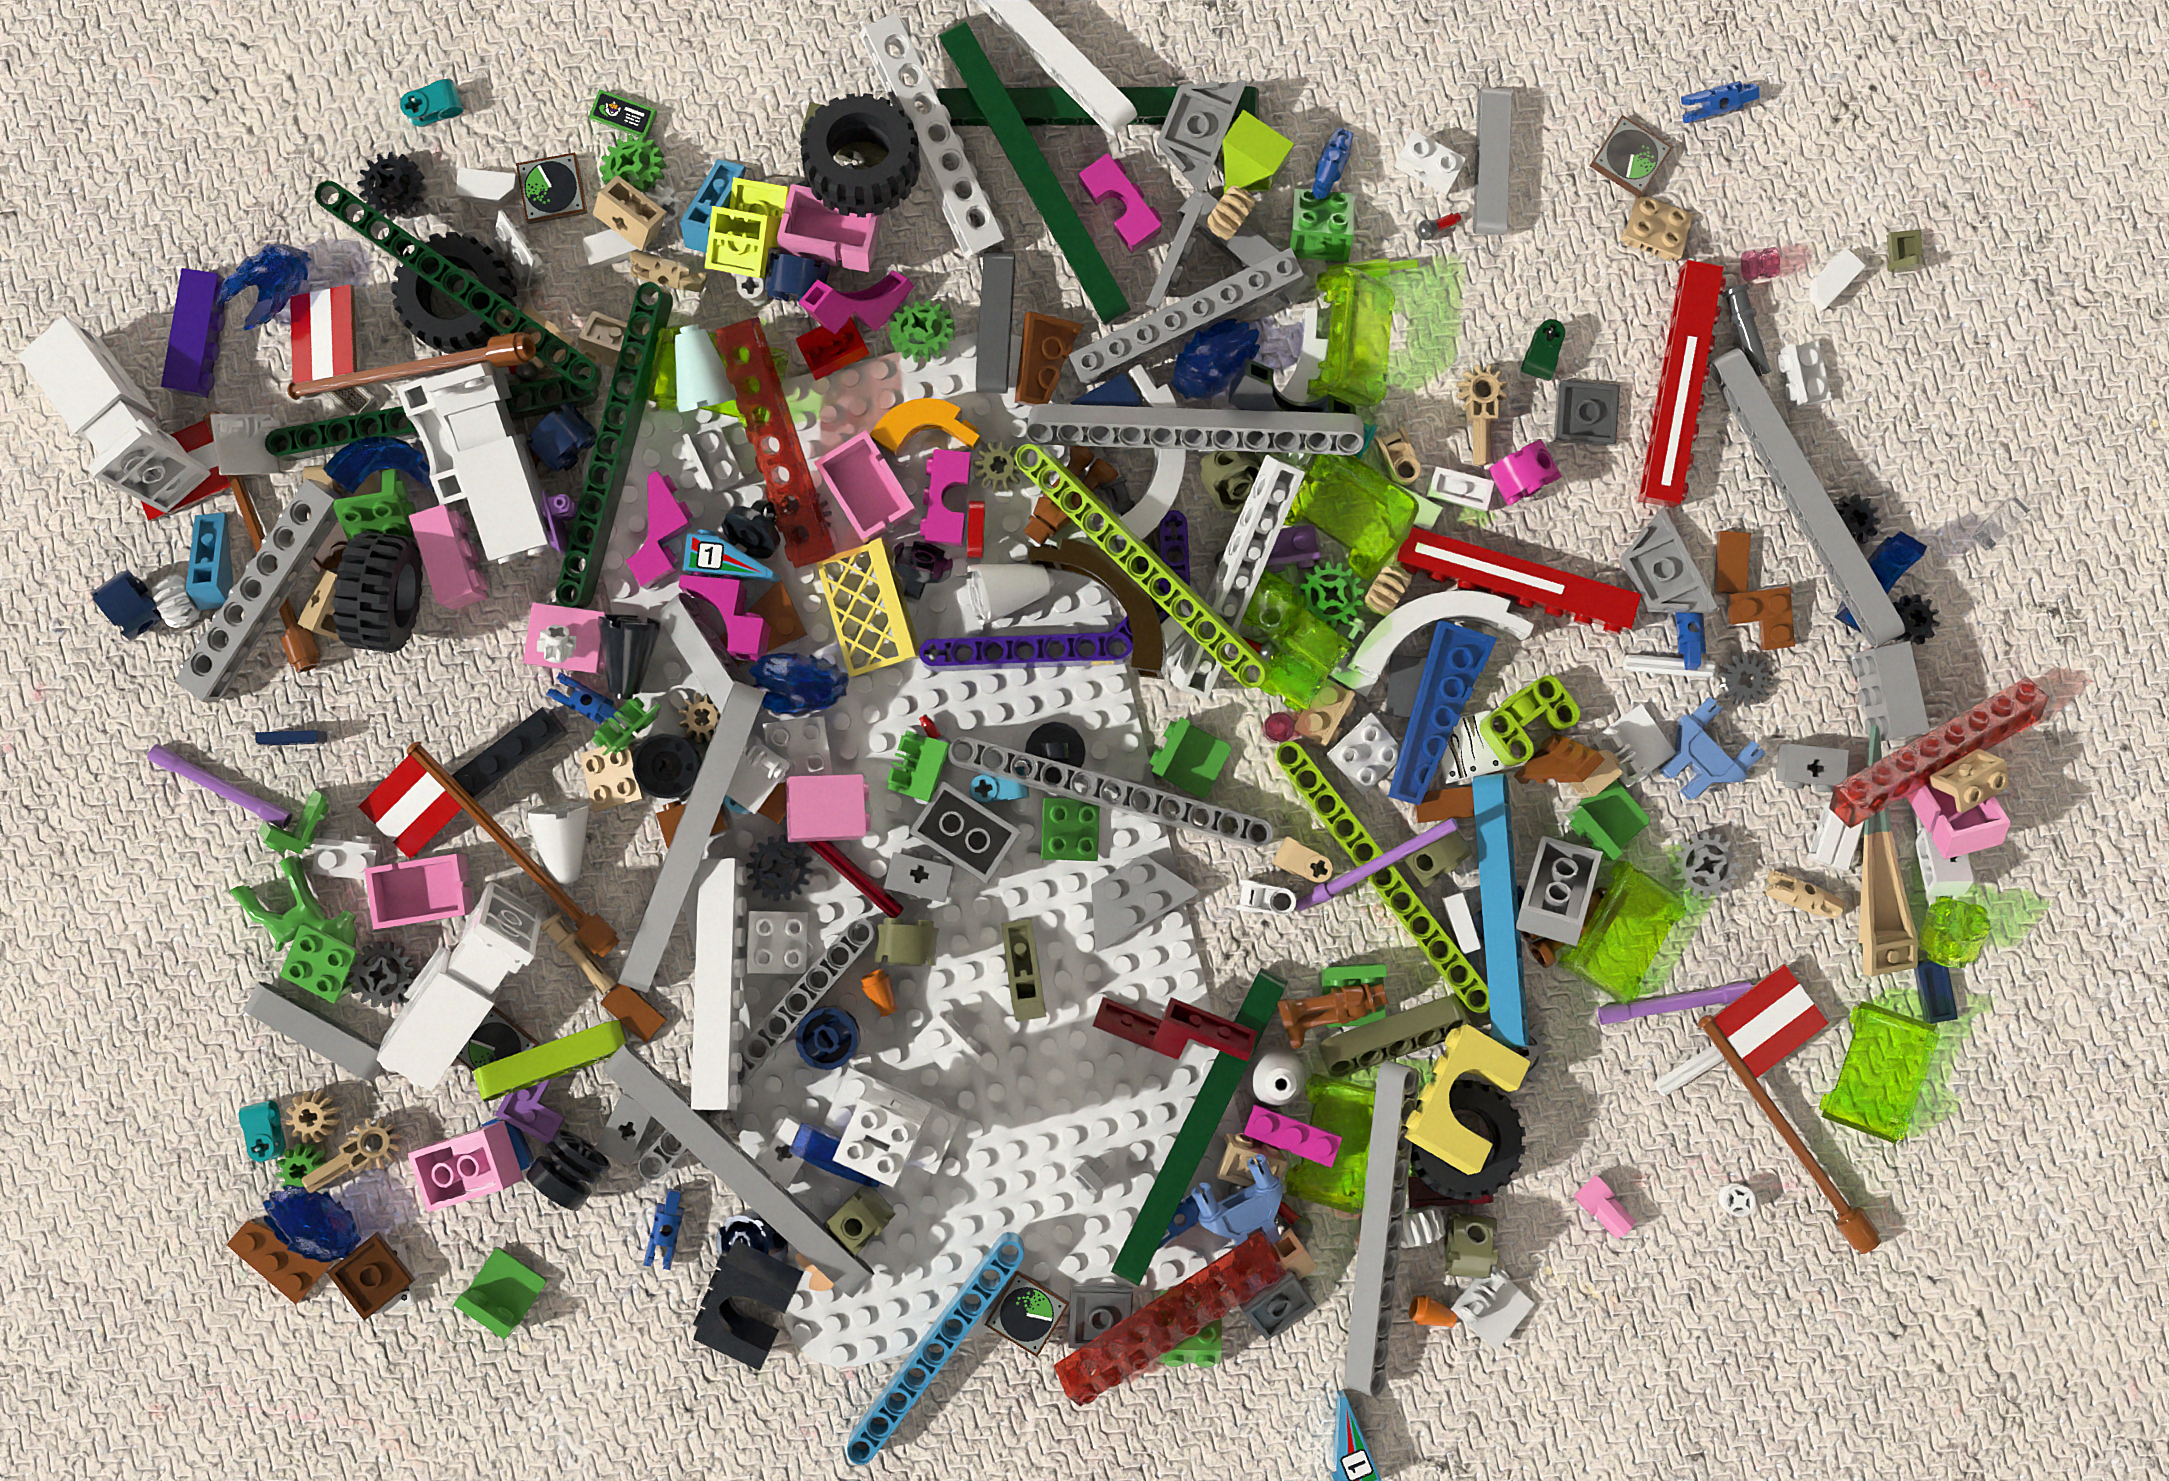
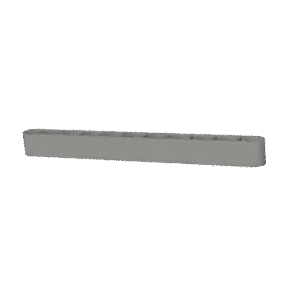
[1708,348,1905,648]
[1026,404,1364,455]
[618,681,765,993]
[947,736,1273,848]
[638,918,877,1180]
[602,1043,874,1298]
[1345,1060,1419,1397]

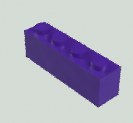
[161,268,230,398]

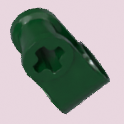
[1520,319,1566,382]

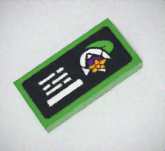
[589,89,657,140]

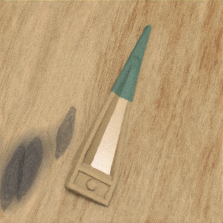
[1858,725,1918,976]

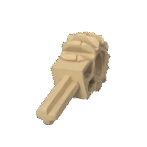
[1456,365,1508,466]
[301,1118,402,1193]

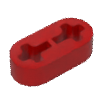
[967,500,985,558]

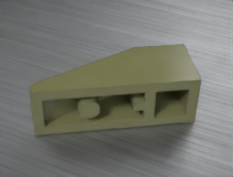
[1001,919,1047,1022]

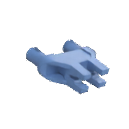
[1658,697,1766,800]
[1191,1154,1283,1258]

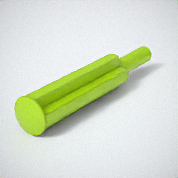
[1326,258,1419,284]

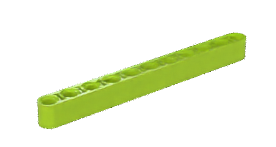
[1015,444,1271,688]
[1274,741,1490,1013]

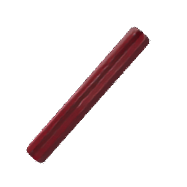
[805,841,904,918]

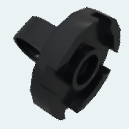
[721,499,781,559]
[891,541,953,601]
[1025,722,1086,783]

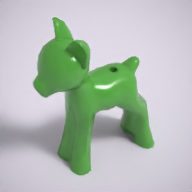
[230,856,357,961]

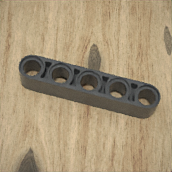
[976,252,1015,394]

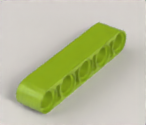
[473,1020,627,1102]

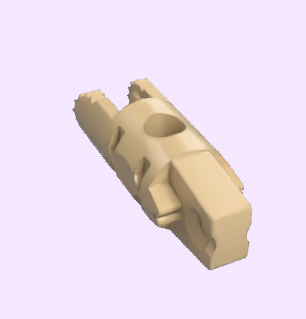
[630,250,707,293]
[1765,870,1845,919]

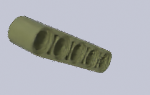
[1319,996,1471,1078]

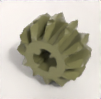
[973,441,1024,493]

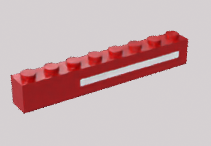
[1638,260,1726,508]
[1392,525,1641,635]

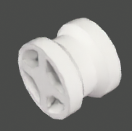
[1718,1182,1756,1217]

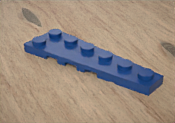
[1388,620,1497,806]

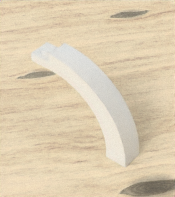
[1197,308,1328,456]
[1116,364,1186,550]
[1347,591,1534,679]

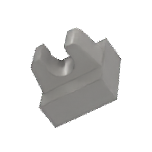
[1069,1158,1109,1195]

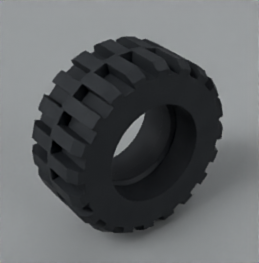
[800,93,920,218]
[391,232,517,354]
[333,531,423,653]
[1410,1080,1526,1200]

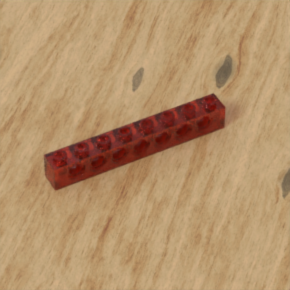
[715,317,836,569]
[1829,677,2049,829]
[1053,1231,1288,1407]

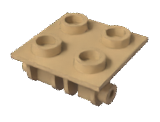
[1620,195,1693,262]
[580,743,646,813]

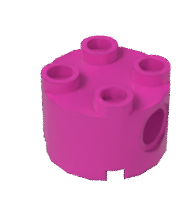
[1488,439,1562,506]

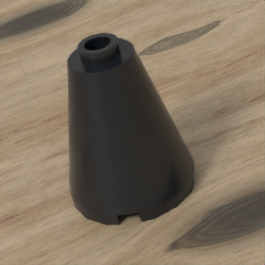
[598,614,661,700]

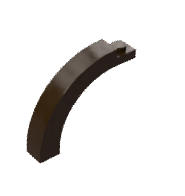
[1028,538,1167,680]

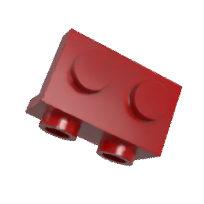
[795,316,870,381]

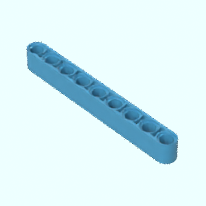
[1472,773,1529,1048]
[847,1232,1024,1465]

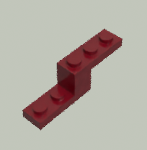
[1092,997,1257,1061]

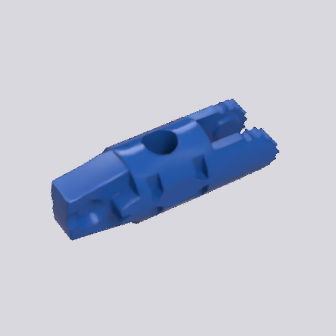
[1681,81,1760,123]
[1312,127,1354,200]
[1675,612,1706,670]
[546,672,621,725]
[643,1188,685,1270]
[1157,1193,1204,1250]

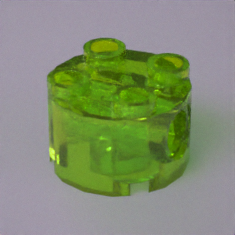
[1241,571,1307,641]
[1279,608,1353,679]
[1257,648,1328,714]
[1918,896,1991,969]

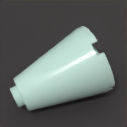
[675,324,738,412]

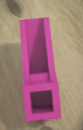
[625,470,693,590]

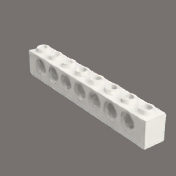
[859,12,1004,259]
[1170,454,1305,699]

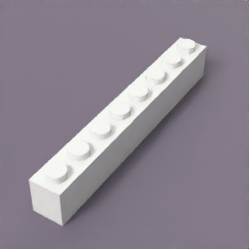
[691,858,748,1110]

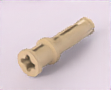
[540,911,617,996]

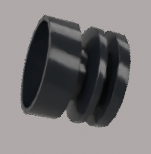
[632,733,702,799]
[526,1129,611,1211]

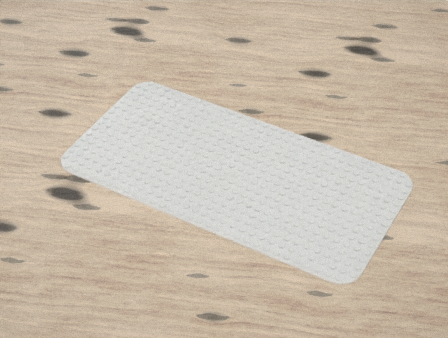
[582,332,1260,1367]

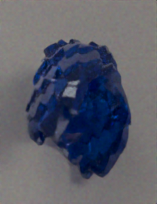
[216,243,311,331]
[1171,318,1260,400]
[749,652,849,713]
[262,1185,361,1263]

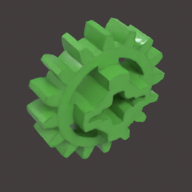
[599,135,667,197]
[889,300,956,363]
[1298,562,1364,629]

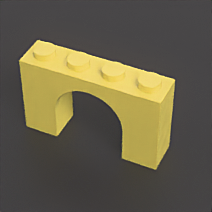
[1404,1024,1531,1175]

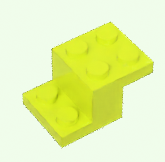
[705,177,790,278]

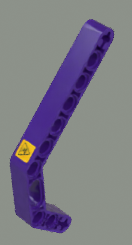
[919,510,1190,672]

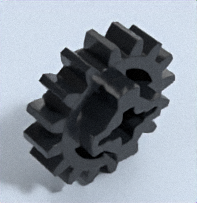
[357,152,427,220]
[746,835,814,902]

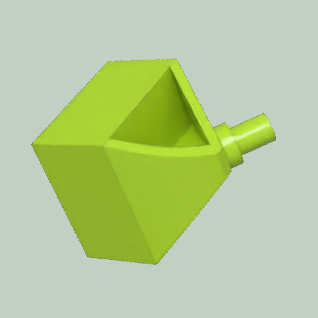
[1219,110,1294,201]

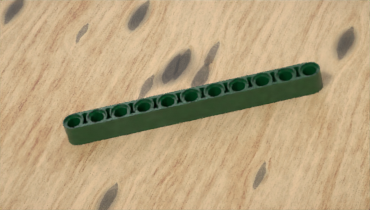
[938,20,1131,326]
[936,86,1259,126]
[315,181,602,390]
[555,282,673,609]
[265,374,599,461]
[1111,967,1288,1286]

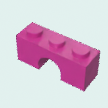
[1079,153,1162,254]
[920,449,972,547]
[1244,1102,1342,1168]

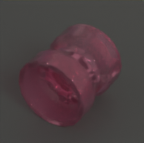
[1741,247,1780,281]
[1262,712,1295,744]

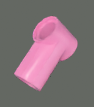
[1573,1174,1636,1239]

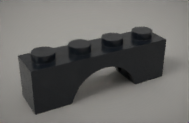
[1228,358,1356,434]
[451,707,569,802]

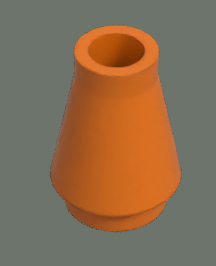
[861,969,898,1017]
[1409,1294,1457,1328]

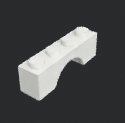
[396,377,467,505]

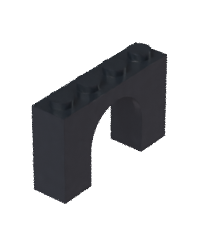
[693,1240,804,1371]

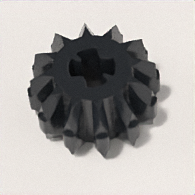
[1833,494,1882,544]
[1892,594,1941,645]

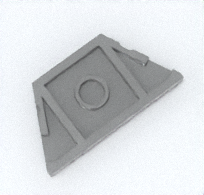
[1157,80,1247,193]
[1146,196,1205,309]
[1620,507,1718,613]
[1091,854,1199,953]

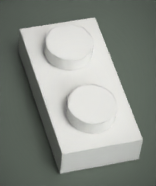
[1427,466,1494,512]

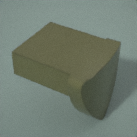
[1886,230,1926,273]

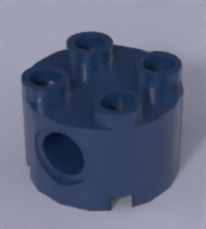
[764,253,830,302]
[526,402,597,472]
[90,569,162,641]
[796,1005,861,1070]
[716,1208,788,1260]

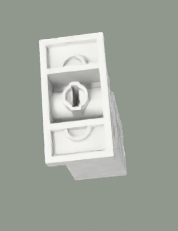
[18,316,211,513]
[420,363,551,564]
[377,880,543,1091]
[823,1067,961,1187]

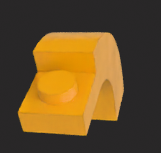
[869,398,981,457]

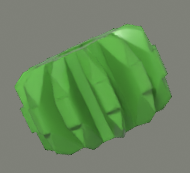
[275,1143,328,1196]

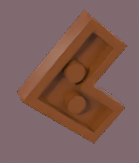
[1726,585,1795,651]

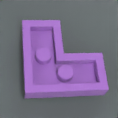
[495,1079,566,1144]

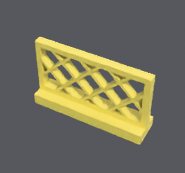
[816,538,920,678]

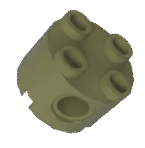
[1200,450,1262,514]
[1403,818,1473,888]
[874,918,939,966]
[823,1181,896,1256]
[1444,1212,1498,1279]

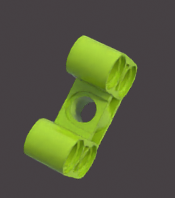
[1479,675,1580,766]

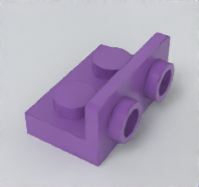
[1263,524,1321,574]

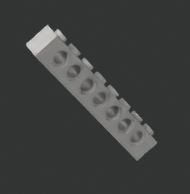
[1069,247,1304,386]
[175,478,343,702]

